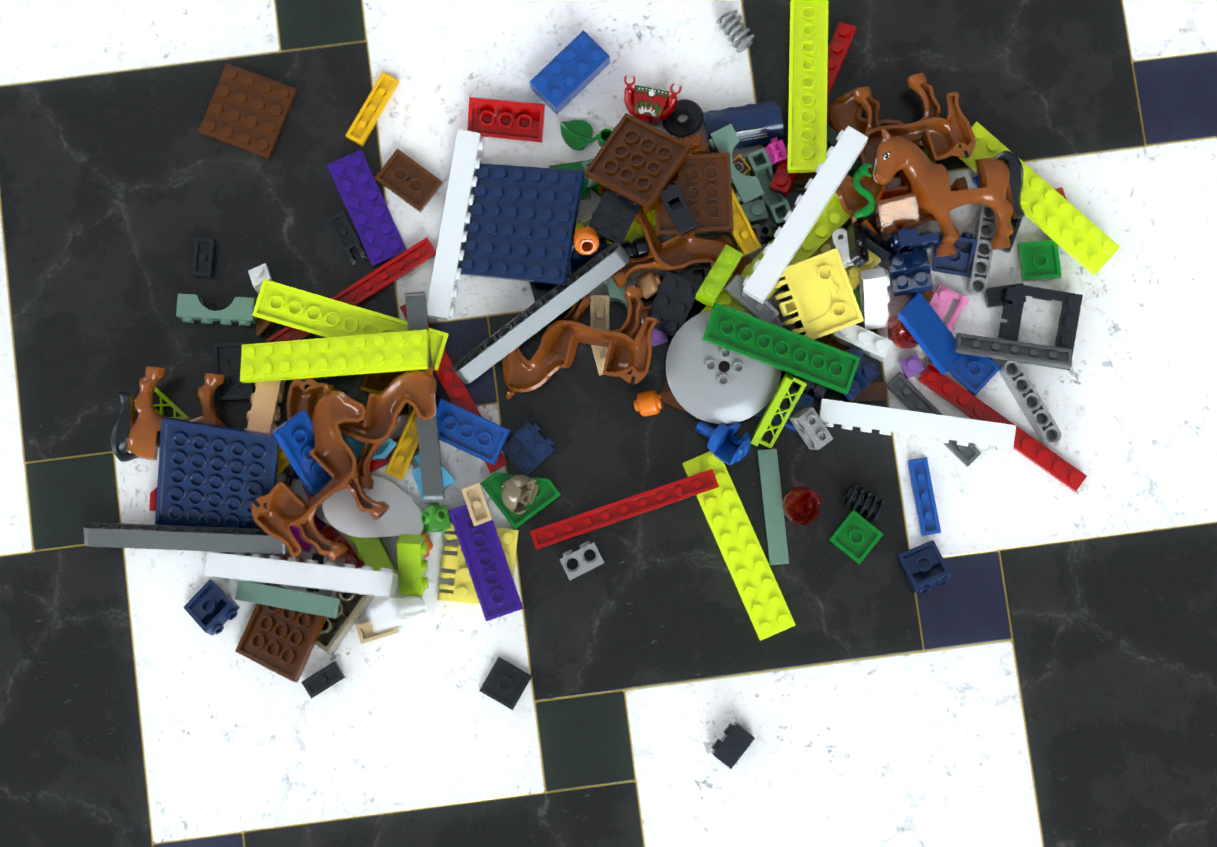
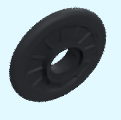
[663,99,703,137]

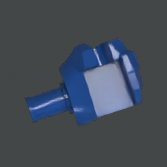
[695,420,751,465]

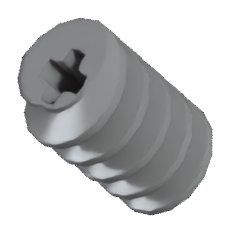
[716,10,755,53]

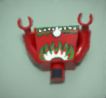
[624,75,682,126]

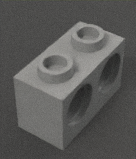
[789,407,833,450]
[560,541,604,580]

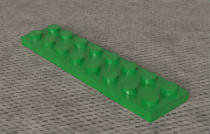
[702,303,861,395]

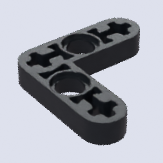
[847,222,894,267]

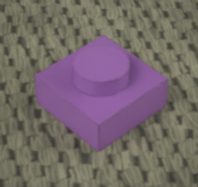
[651,328,668,347]
[898,353,925,378]

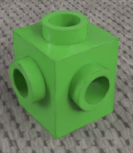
[421,503,451,533]

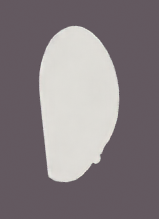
[322,475,424,538]

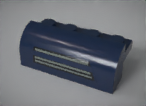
[703,101,784,153]

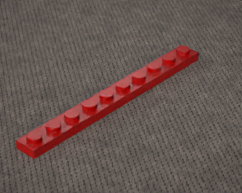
[770,22,857,195]
[266,237,436,343]
[400,304,508,473]
[917,364,1087,492]
[530,469,719,550]

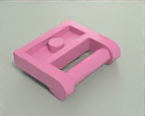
[929,284,970,333]

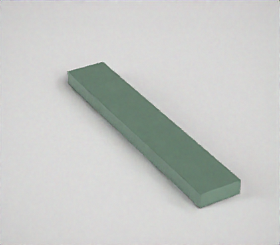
[757,449,789,565]
[235,580,340,619]

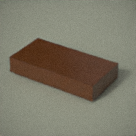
[848,382,887,402]

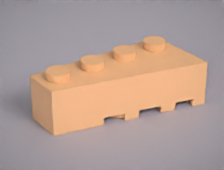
[244,380,286,434]

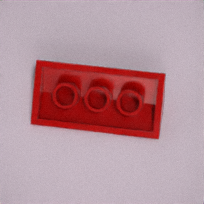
[467,97,545,142]

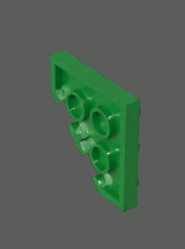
[480,472,561,530]

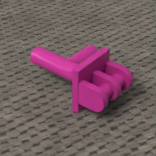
[765,137,788,165]

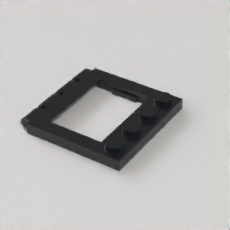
[998,284,1083,370]

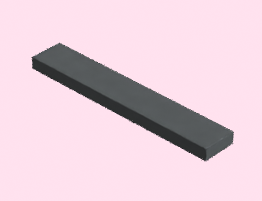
[955,333,1072,369]
[886,372,981,467]

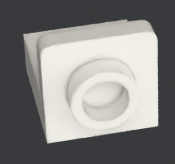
[248,263,273,295]

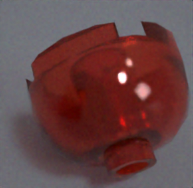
[887,313,919,349]
[782,486,822,526]

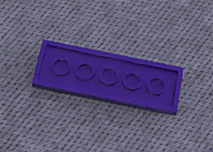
[327,150,407,267]
[449,500,523,622]

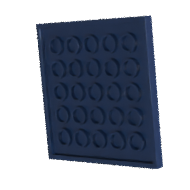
[460,163,585,285]
[155,417,279,529]

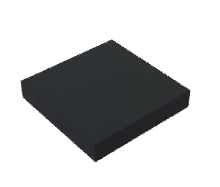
[479,657,532,710]

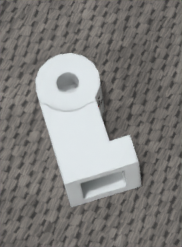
[832,229,854,268]

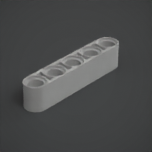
[966,205,997,297]
[999,361,1061,445]

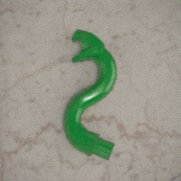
[852,162,876,219]

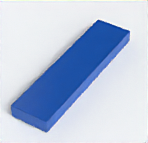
[907,457,941,536]

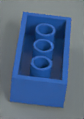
[530,30,610,114]

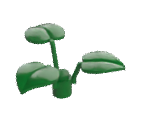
[560,120,618,198]

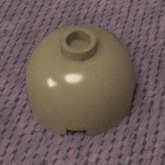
[502,475,538,515]

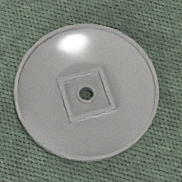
[666,309,782,424]

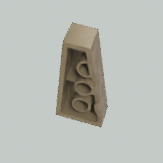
[315,591,375,653]

